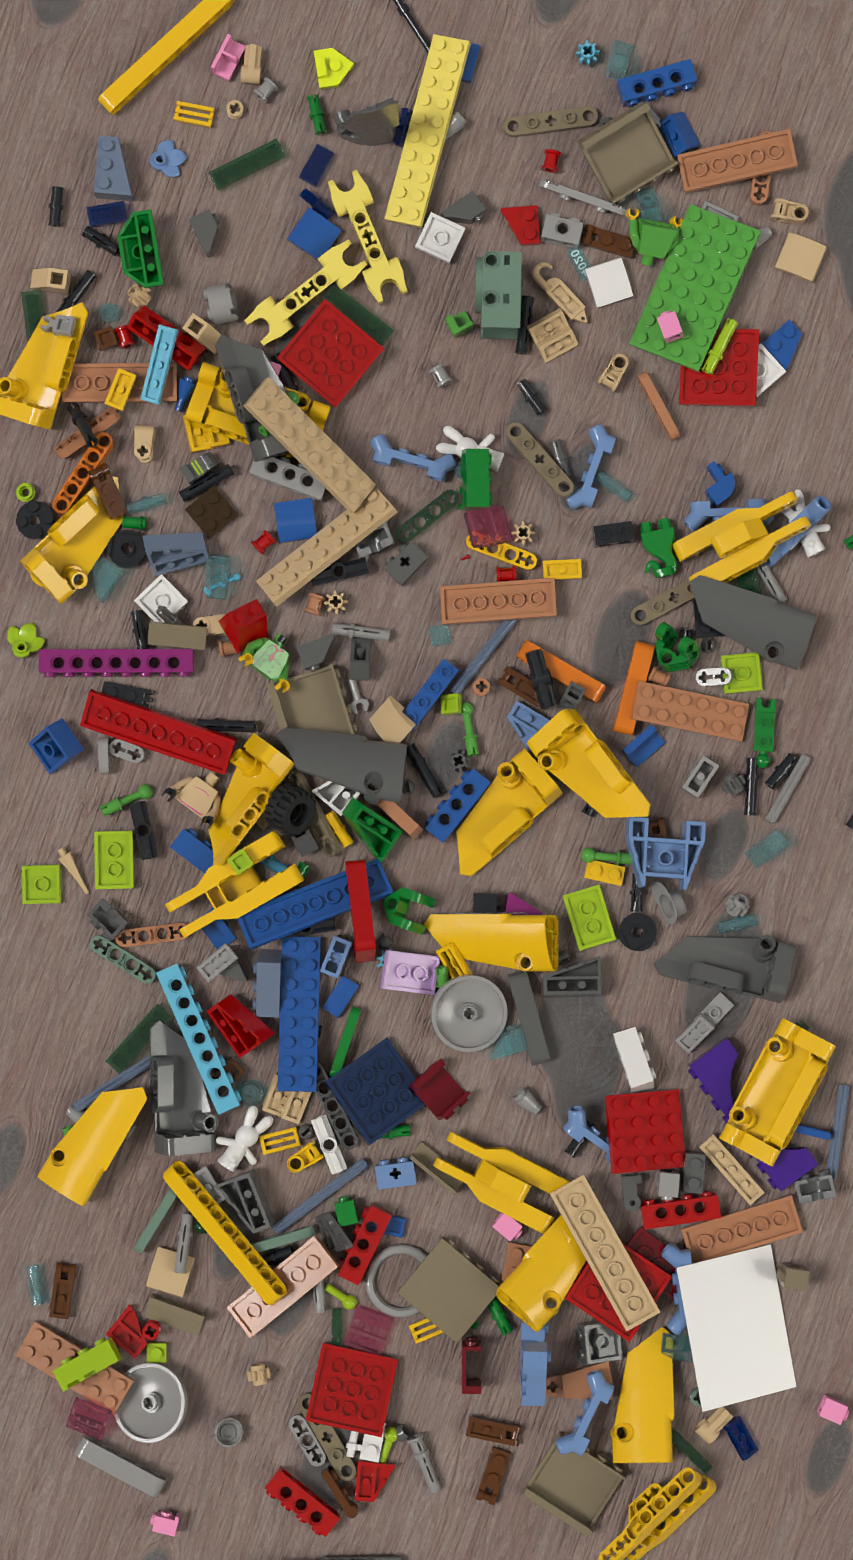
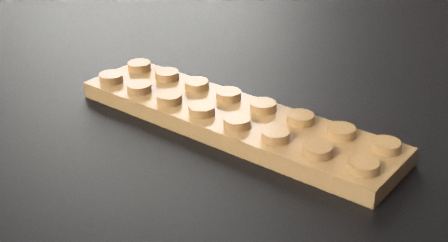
[243,377,376,513]
[256,487,397,607]
[549,1175,660,1331]

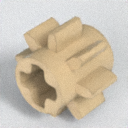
[127,284,151,308]
[511,521,535,546]
[324,590,348,615]
[247,1363,271,1386]

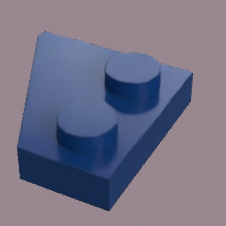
[761,319,802,371]

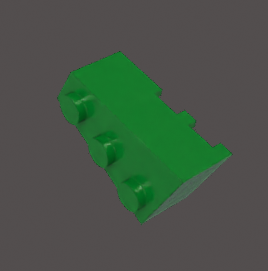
[458,449,492,510]
[342,797,403,863]

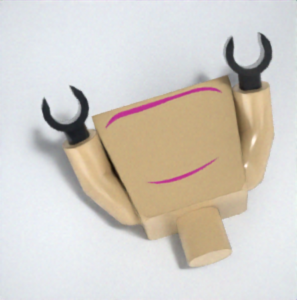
[162,772,221,830]

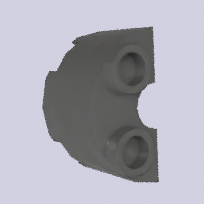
[355,522,395,558]
[87,898,129,942]
[794,1169,837,1204]

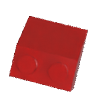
[218,599,269,654]

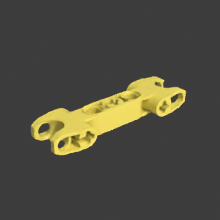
[328,170,408,305]
[244,239,368,346]

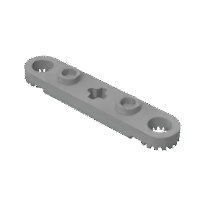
[539,178,631,216]

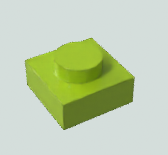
[441,693,462,715]
[227,848,254,875]
[147,1342,167,1363]

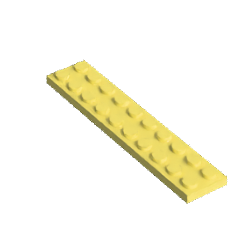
[384,34,471,228]

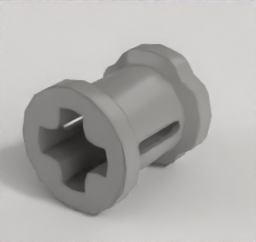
[253,77,278,103]
[429,363,453,389]

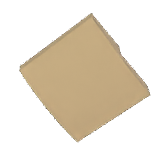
[775,232,827,283]
[526,308,578,363]
[369,695,416,743]
[261,1073,311,1124]
[146,1247,195,1298]

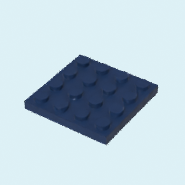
[325,1038,425,1146]

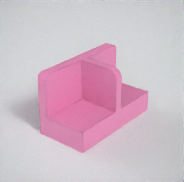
[211,34,246,82]

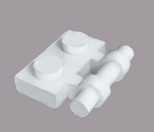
[346,1423,386,1463]

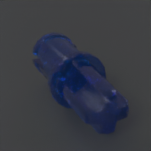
[394,108,413,147]
[300,188,335,220]

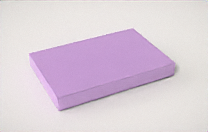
[380,950,440,995]

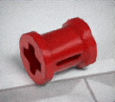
[541,149,561,173]
[115,325,136,349]
[250,530,276,555]
[496,565,516,582]
[142,1320,161,1340]

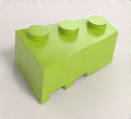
[52,1337,122,1392]

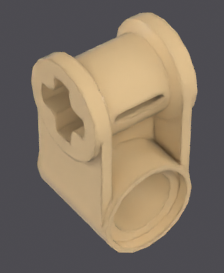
[770,198,809,225]
[597,354,628,392]
[134,425,156,463]
[193,614,226,636]

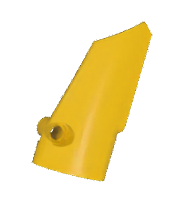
[20,476,123,604]
[527,709,651,818]
[208,733,294,866]
[456,748,563,876]
[424,914,558,972]
[37,1087,147,1206]
[610,1327,674,1463]

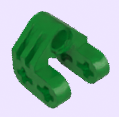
[655,622,700,672]
[384,887,436,935]

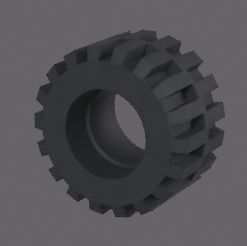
[265,783,317,837]

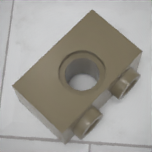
[776,1262,810,1291]

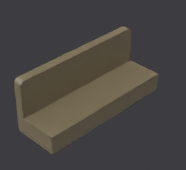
[148,621,208,650]
[409,1141,463,1195]
[144,1294,206,1336]

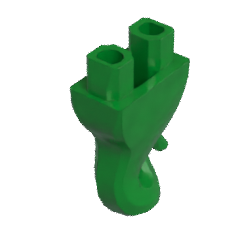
[639,518,677,578]

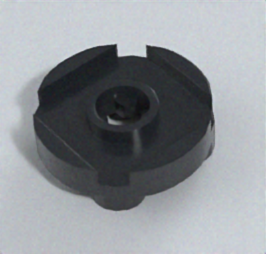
[16,501,55,540]
[107,530,146,569]
[618,913,657,951]

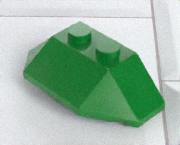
[117,209,164,288]

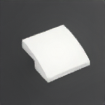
[585,257,633,308]

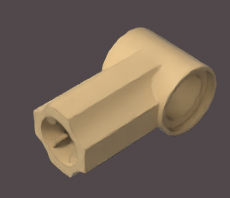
[241,44,262,85]
[694,1406,733,1444]

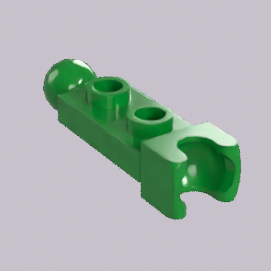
[753,698,776,769]

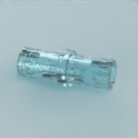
[595,470,632,502]
[126,492,166,515]
[717,913,757,934]
[26,1265,44,1306]

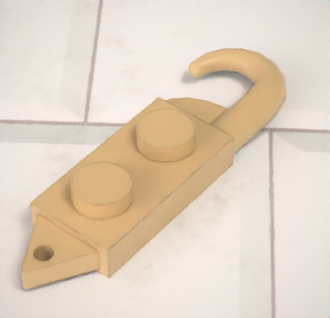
[533,262,587,324]

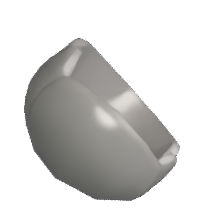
[214,1417,243,1447]

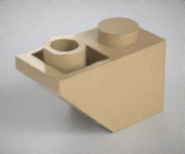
[30,268,71,294]
[182,313,221,354]

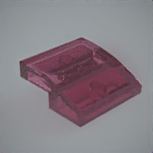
[464,506,513,548]
[343,1304,394,1355]
[66,1397,112,1440]

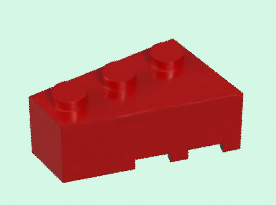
[206,994,275,1058]

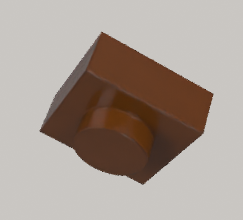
[94,326,118,351]

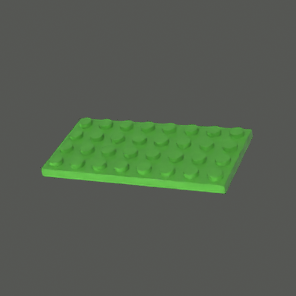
[629,204,761,373]

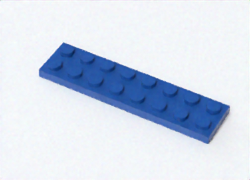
[237,859,393,950]
[278,937,321,1092]

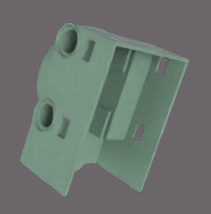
[475,251,522,340]

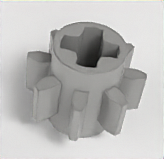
[725,893,750,917]

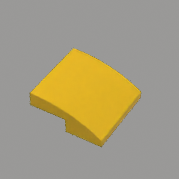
[183,407,230,453]

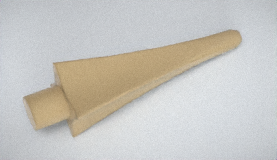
[57,847,89,894]

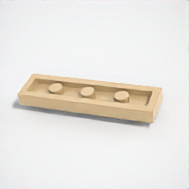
[698,1134,765,1205]

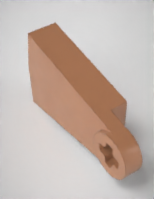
[363,794,424,840]
[545,1361,613,1400]

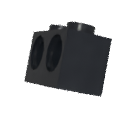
[592,521,634,548]

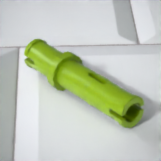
[702,318,739,375]

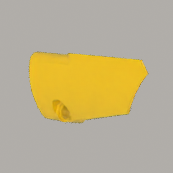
[0,302,89,430]
[496,1215,586,1332]

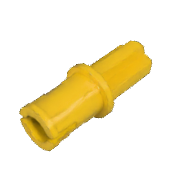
[325,811,354,848]

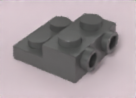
[575,1321,622,1365]

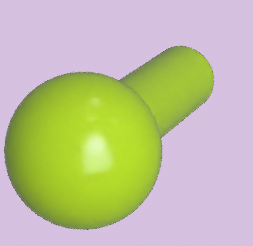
[325,1283,357,1310]
[379,1426,397,1463]

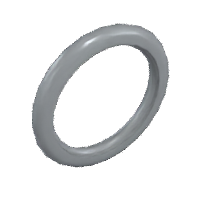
[365,1244,427,1318]

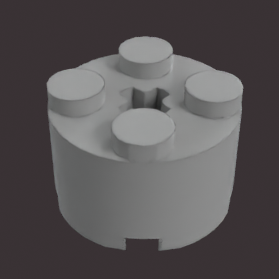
[203,282,239,325]

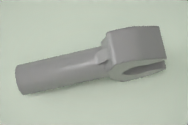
[348,680,369,715]

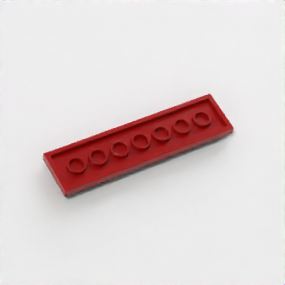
[80,689,237,775]

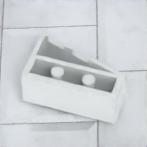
[312,781,362,817]
[613,1027,656,1093]

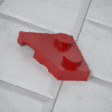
[501,205,540,246]
[106,1305,148,1359]
[355,1460,395,1502]

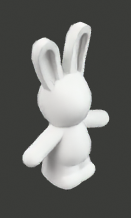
[436,426,505,472]
[781,490,831,558]
[216,1105,273,1172]

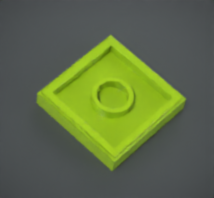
[720,652,763,694]
[21,865,62,904]

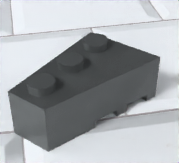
[542,956,602,998]
[215,1168,276,1234]

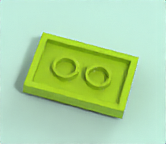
[94,831,134,889]
[562,884,616,951]

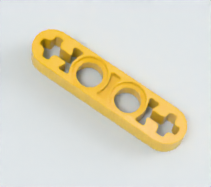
[466,532,537,571]

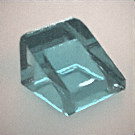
[428,625,451,647]

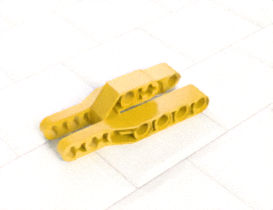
[672,491,811,583]
[165,830,304,938]
[433,1131,570,1234]
[598,1467,716,1560]

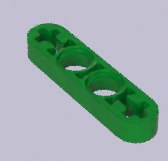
[329,1006,361,1077]

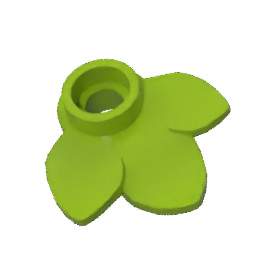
[7,623,45,658]

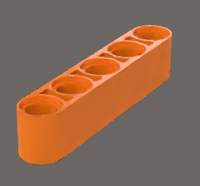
[53,432,114,516]
[516,640,606,703]
[613,641,655,736]

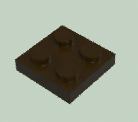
[185,485,239,539]

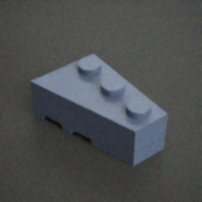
[94,136,134,201]
[142,532,210,576]
[253,949,282,1017]

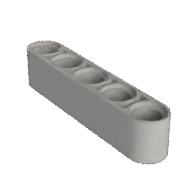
[74,1435,167,1498]

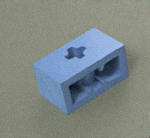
[320,935,352,979]
[375,1157,417,1190]

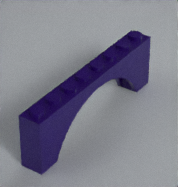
[688,1038,818,1191]

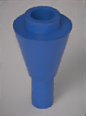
[175,376,197,412]

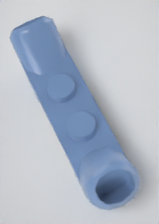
[565,424,616,509]
[370,434,457,482]
[763,495,831,567]
[684,499,774,531]
[563,1106,611,1165]
[661,1243,692,1335]
[556,1370,614,1456]

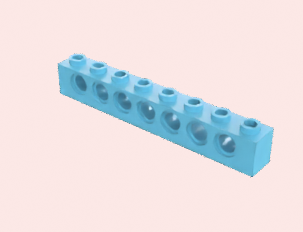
[156,964,242,1115]

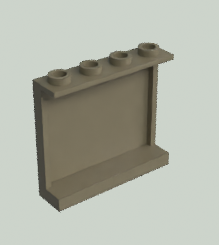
[577,101,679,204]
[266,664,358,758]
[396,1238,500,1343]
[522,1432,626,1537]

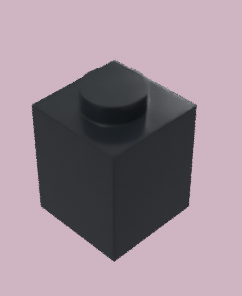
[473,893,500,913]

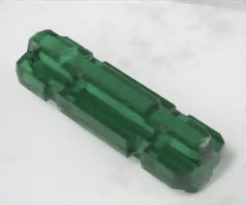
[332,1308,342,1346]

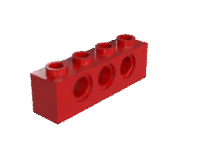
[127,305,206,371]
[640,1190,721,1230]
[337,1203,392,1286]
[265,1466,341,1537]

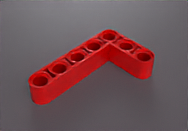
[345,859,376,963]

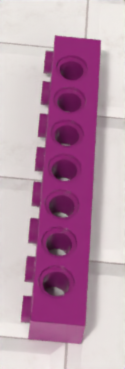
[39,649,194,677]

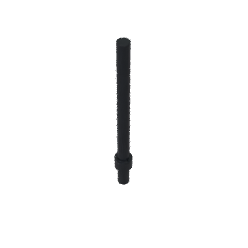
[393,0,431,53]

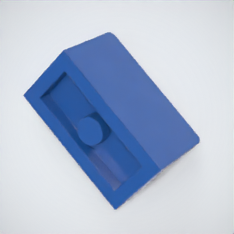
[660,112,700,158]
[622,724,665,767]
[201,908,237,950]

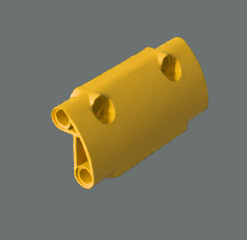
[185,362,331,458]
[719,1018,836,1167]

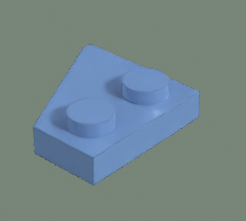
[507,701,550,752]

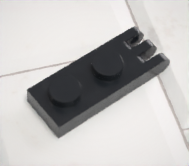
[102,681,155,709]

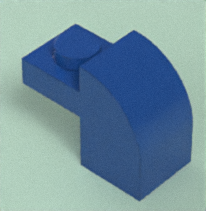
[704,461,735,508]

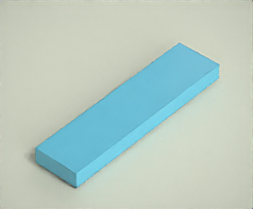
[141,324,179,405]

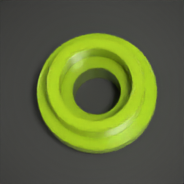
[16,483,35,502]

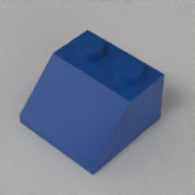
[29,718,84,774]

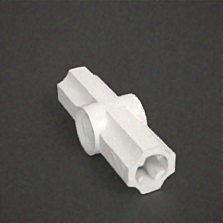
[311,1114,347,1174]

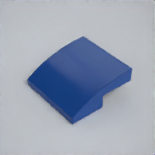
[287,208,342,262]
[274,498,317,543]

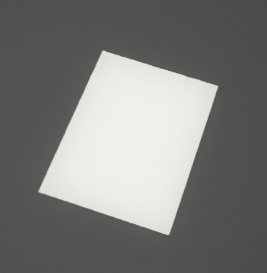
[677,1244,796,1412]

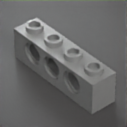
[249,457,327,502]

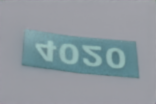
[565,245,591,282]

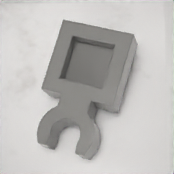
[40,315,77,337]

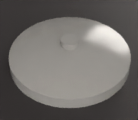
[430,974,507,1052]
[114,1363,188,1443]

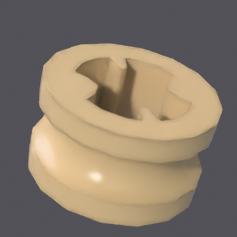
[226,100,243,119]

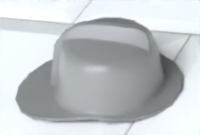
[652,881,687,925]

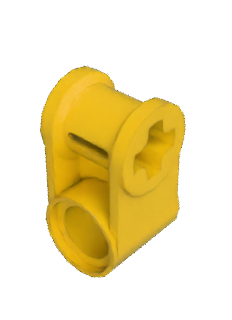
[287,1140,324,1173]

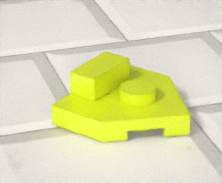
[314,48,354,90]

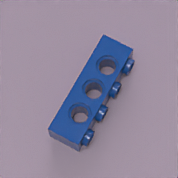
[616,59,697,108]
[403,659,459,733]
[425,769,491,843]

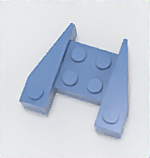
[625,817,706,891]
[520,1320,551,1406]

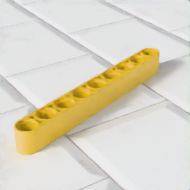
[98,0,234,115]
[163,1161,287,1305]

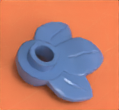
[149,140,187,177]

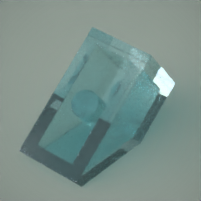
[605,40,634,80]
[635,187,661,222]
[206,554,231,600]
[93,557,124,603]
[745,829,789,868]
[489,1024,528,1060]
[661,1333,693,1363]

